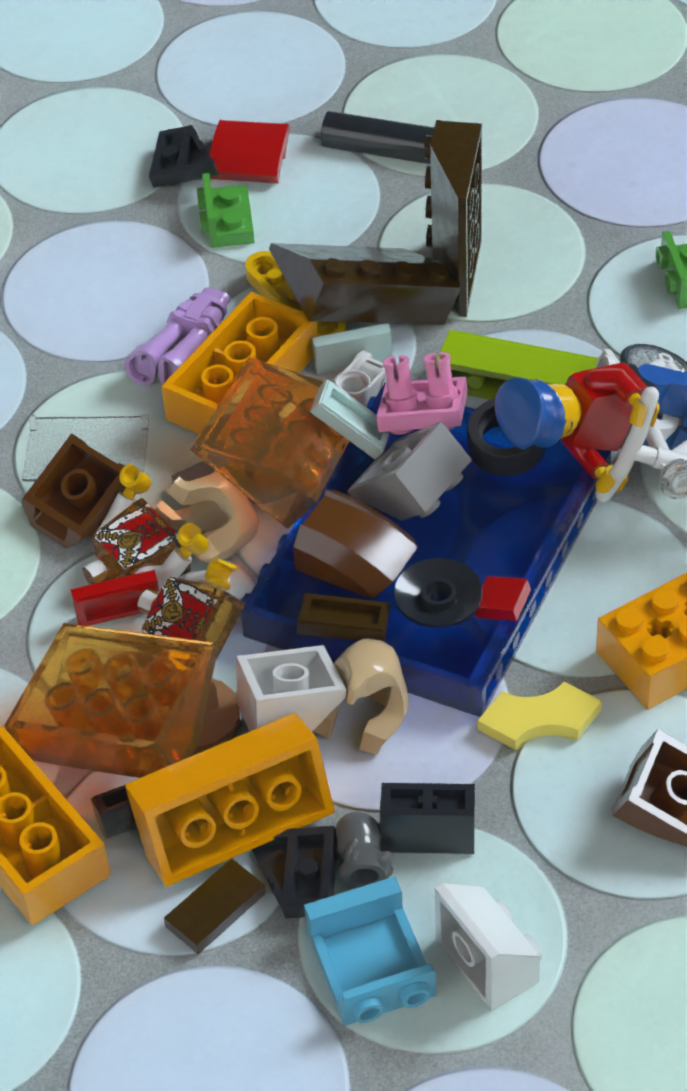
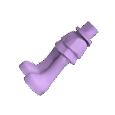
[124,287,230,386]

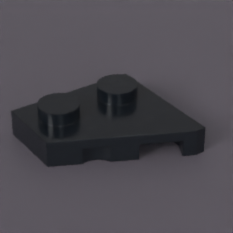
[149,125,219,188]
[252,826,337,919]

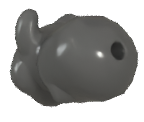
[335,811,394,889]

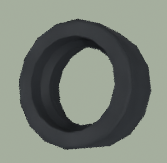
[467,399,546,477]

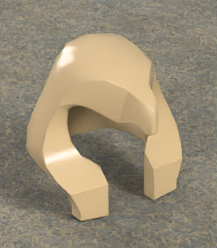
[155,464,260,563]
[313,638,409,755]

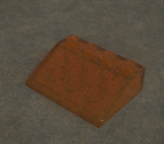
[190,357,349,529]
[4,623,219,778]

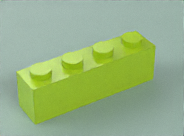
[437,329,598,400]

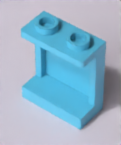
[304,876,436,1026]

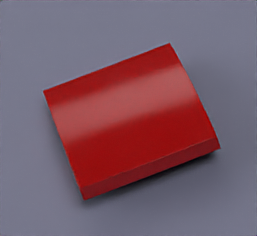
[209,120,290,183]

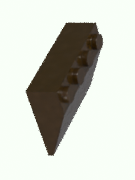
[424,120,482,317]
[269,243,460,324]

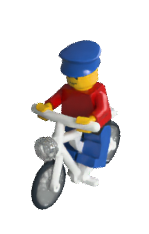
[495,344,687,503]

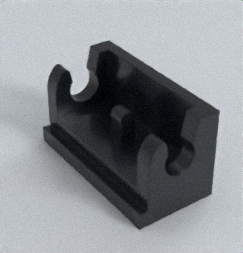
[380,783,475,854]

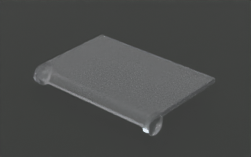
[22,414,149,482]

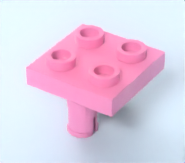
[376,352,468,435]

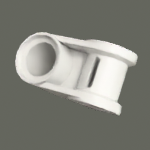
[335,351,397,412]

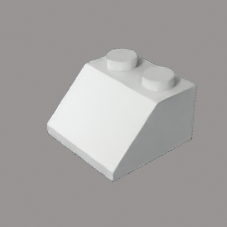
[236,645,346,732]
[434,883,542,1011]

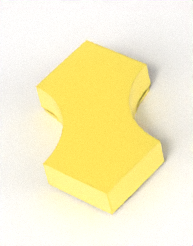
[477,682,602,750]

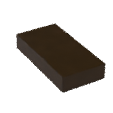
[297,593,391,642]
[164,858,266,954]

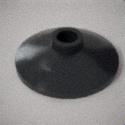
[394,558,482,628]

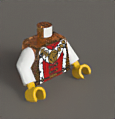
[82,464,209,589]
[138,557,246,688]

